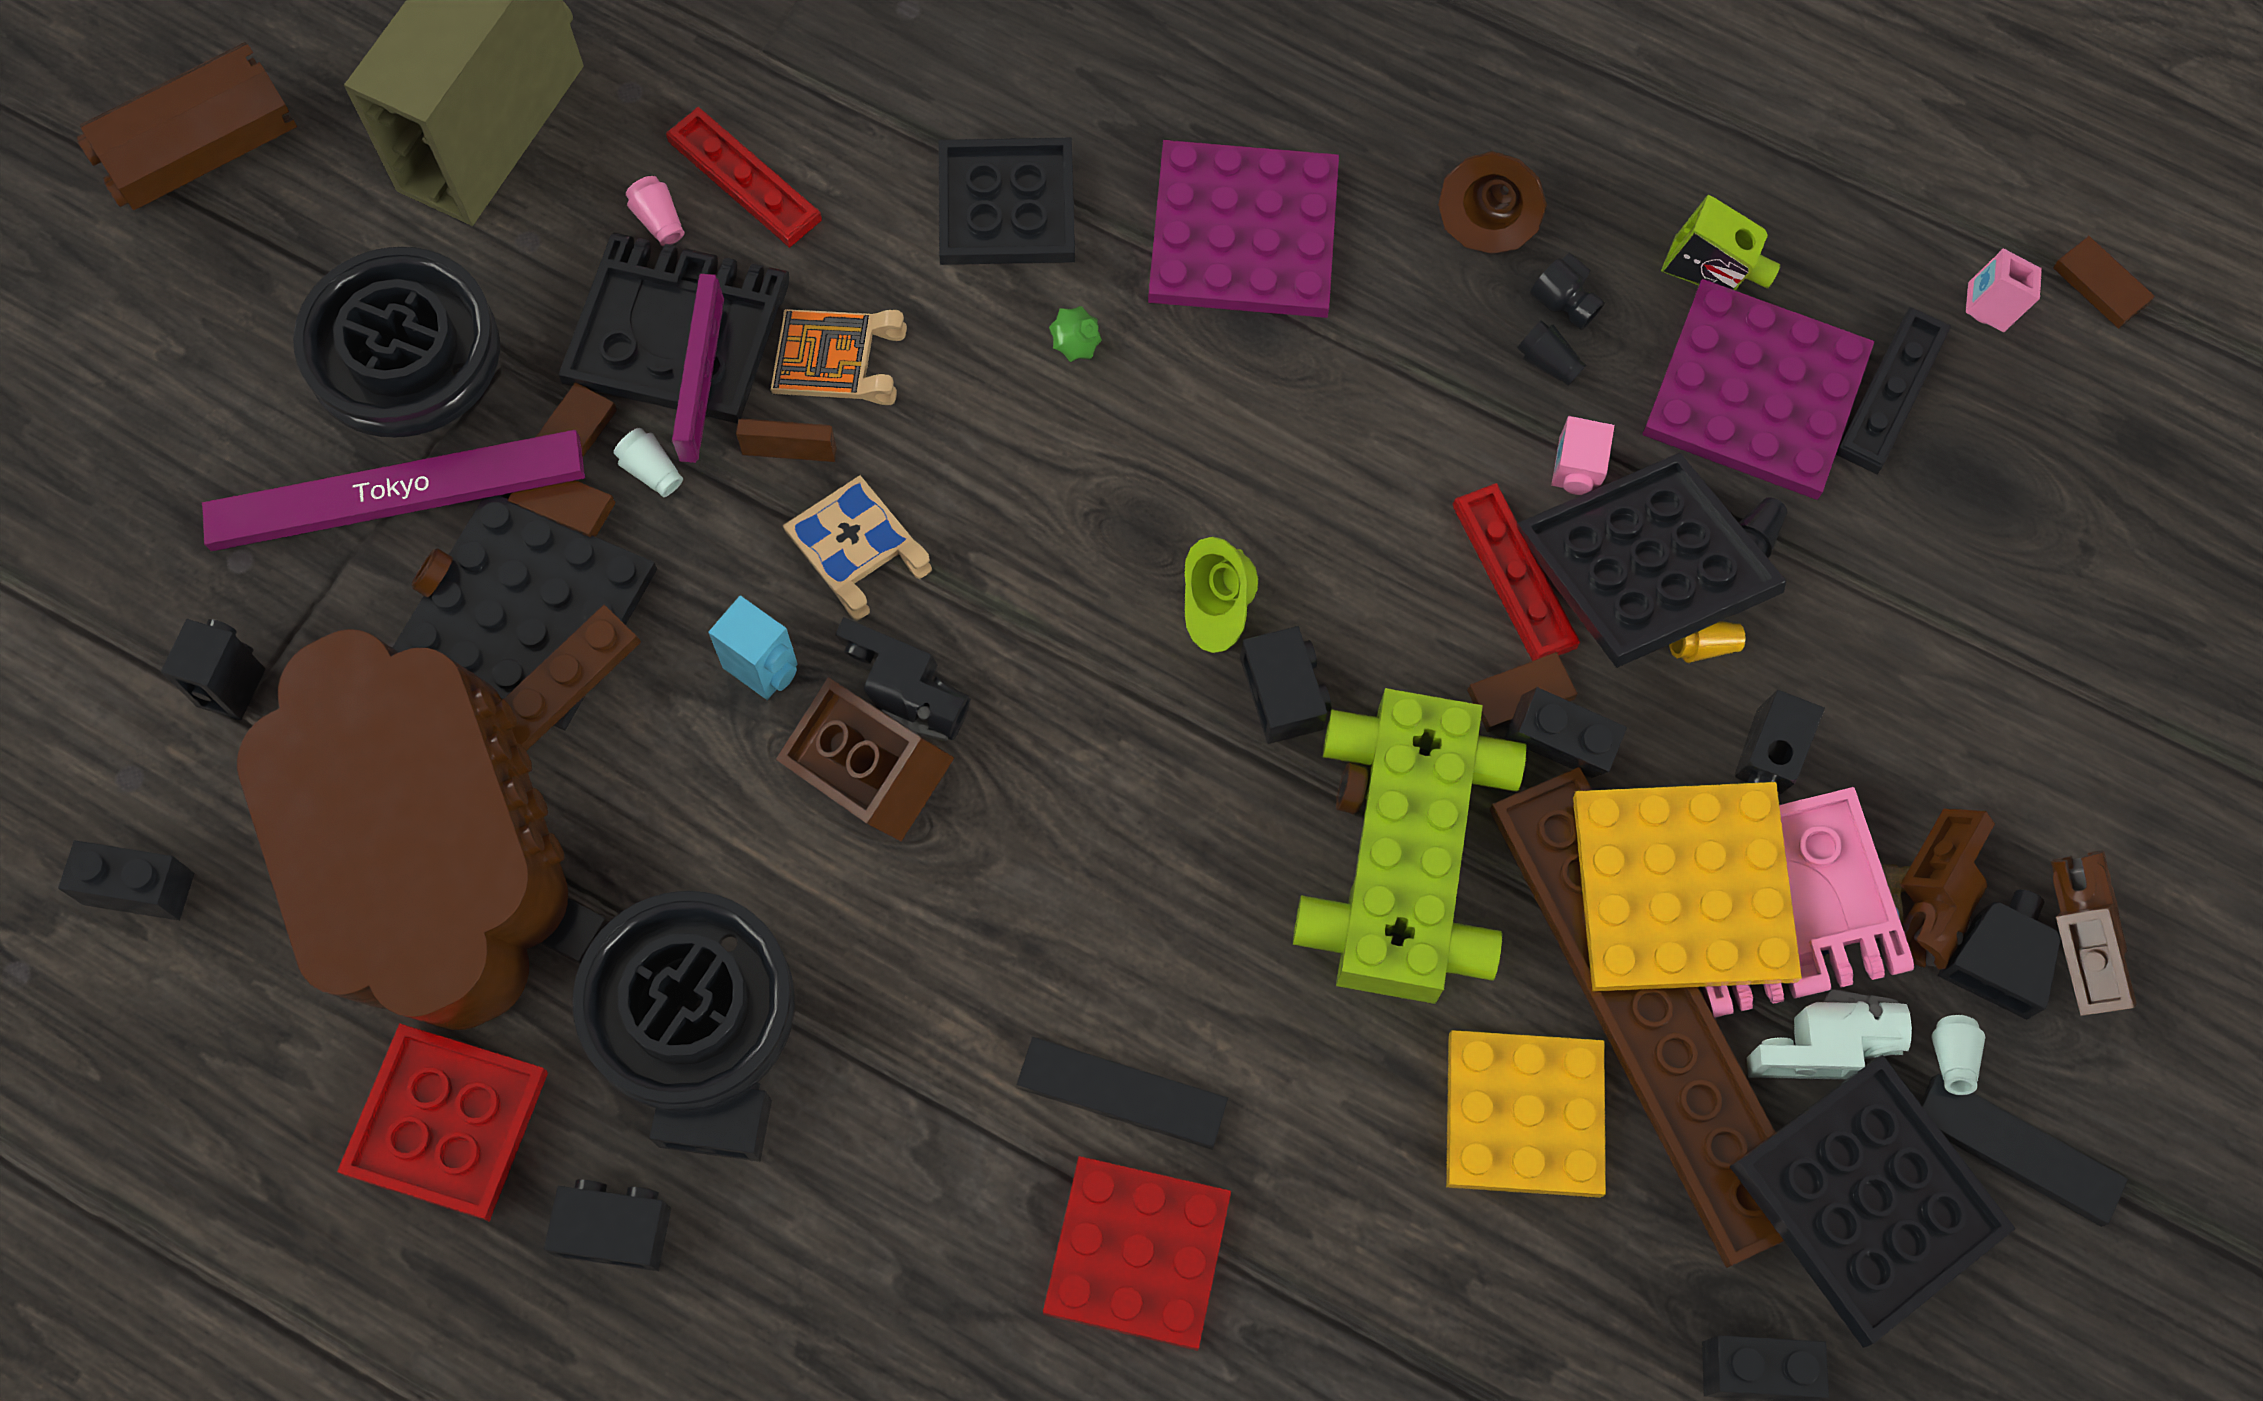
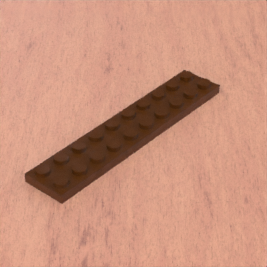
[1490,767,1784,1268]

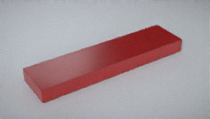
[666,107,822,248]
[1452,483,1580,661]

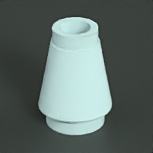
[614,428,683,497]
[1932,1015,1985,1095]

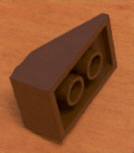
[776,677,954,842]

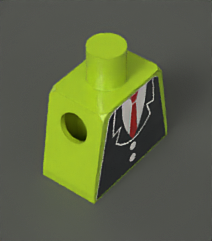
[1661,195,1780,290]

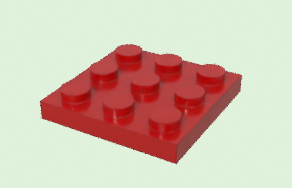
[337,1023,548,1222]
[1043,1156,1231,1351]

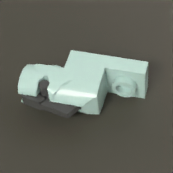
[1747,989,1912,1080]

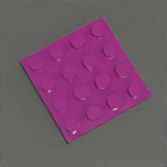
[1148,140,1339,318]
[1642,279,1875,500]

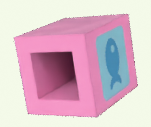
[1966,248,2042,332]
[1551,416,1615,495]

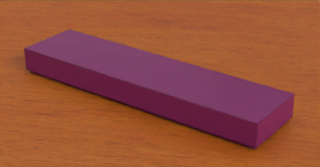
[672,274,724,463]

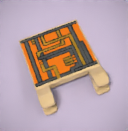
[771,309,907,405]

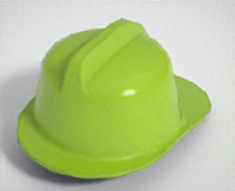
[1185,536,1259,653]

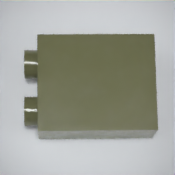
[344,0,584,226]

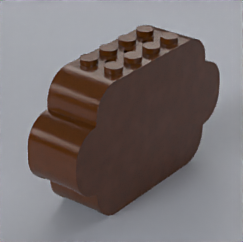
[237,629,568,1030]

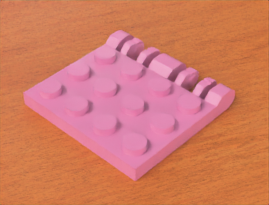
[1702,787,1914,1018]

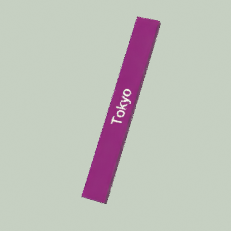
[202,430,585,551]

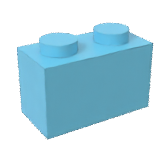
[708,595,798,700]

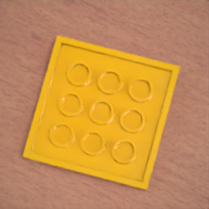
[1573,782,1802,991]

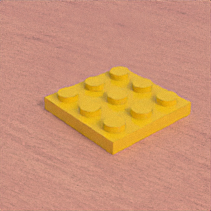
[1446,1030,1606,1198]

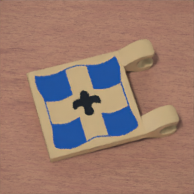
[783,475,932,621]

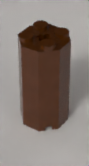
[77,42,297,211]

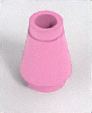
[626,176,685,246]

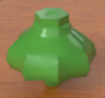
[1049,306,1102,362]

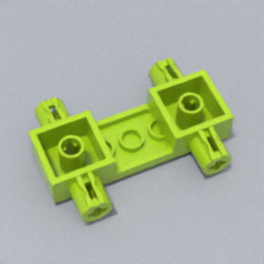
[1293,688,1526,1004]

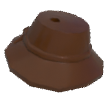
[1438,151,1547,253]

